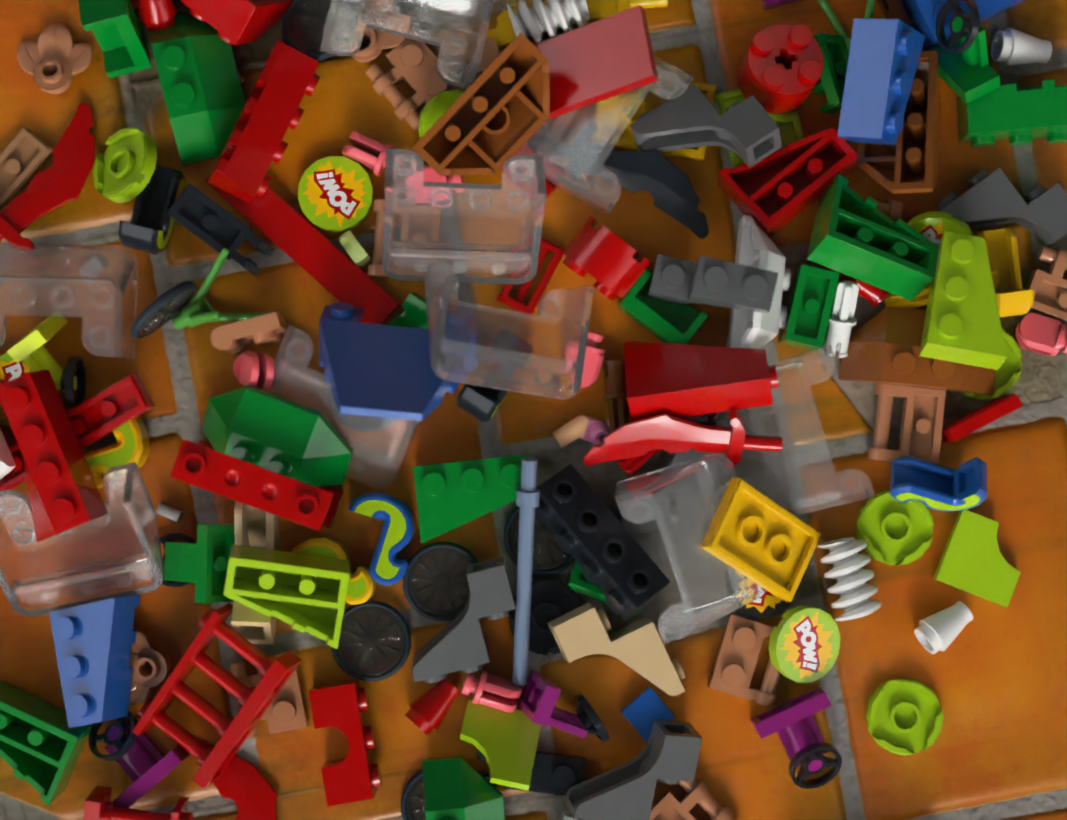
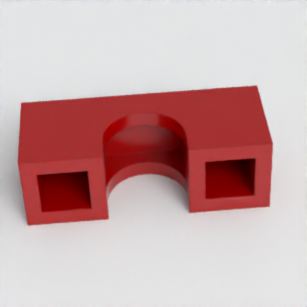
[308,679,382,807]

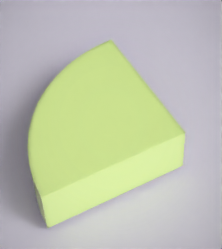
[339,230,372,268]

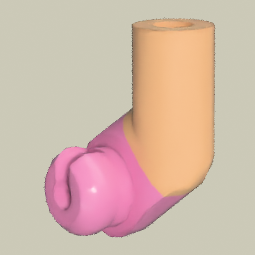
[552,415,610,448]

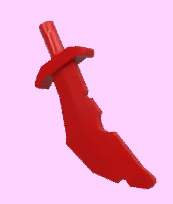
[0,103,96,251]
[583,410,782,472]
[203,743,279,820]

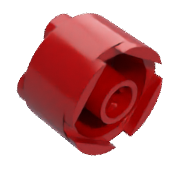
[737,24,824,114]
[562,216,651,301]

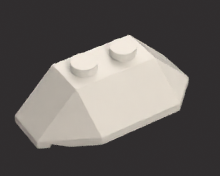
[726,215,791,349]

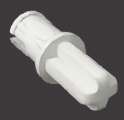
[823,280,859,358]

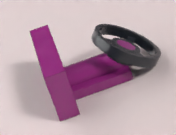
[517,669,610,743]
[750,687,842,789]
[88,710,189,808]

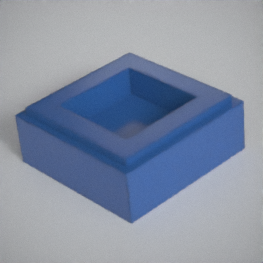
[620,686,675,741]

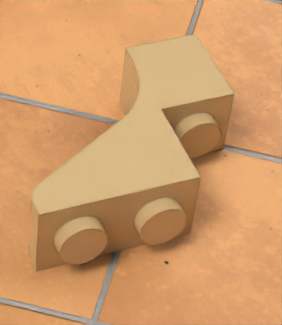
[231,501,282,645]
[547,603,685,696]

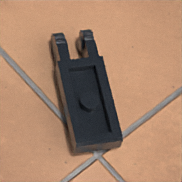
[166,183,275,276]
[477,750,585,796]

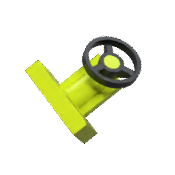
[7,310,86,409]

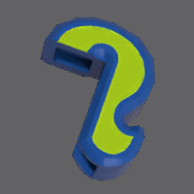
[889,456,987,512]
[347,492,416,586]

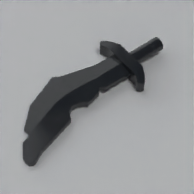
[535,124,709,239]

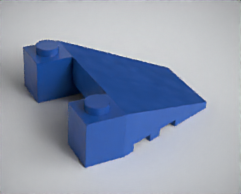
[318,302,478,421]

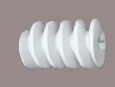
[506,0,590,43]
[817,537,882,621]

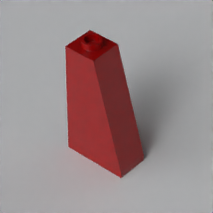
[624,341,779,421]

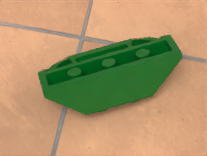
[148,11,246,165]
[202,385,353,487]
[422,756,505,820]

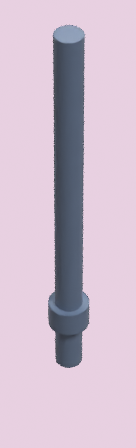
[512,457,540,686]

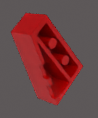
[718,127,858,238]

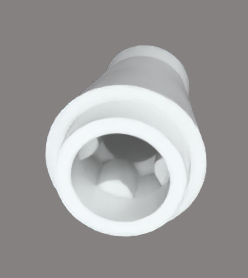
[991,27,1052,66]
[914,601,973,654]

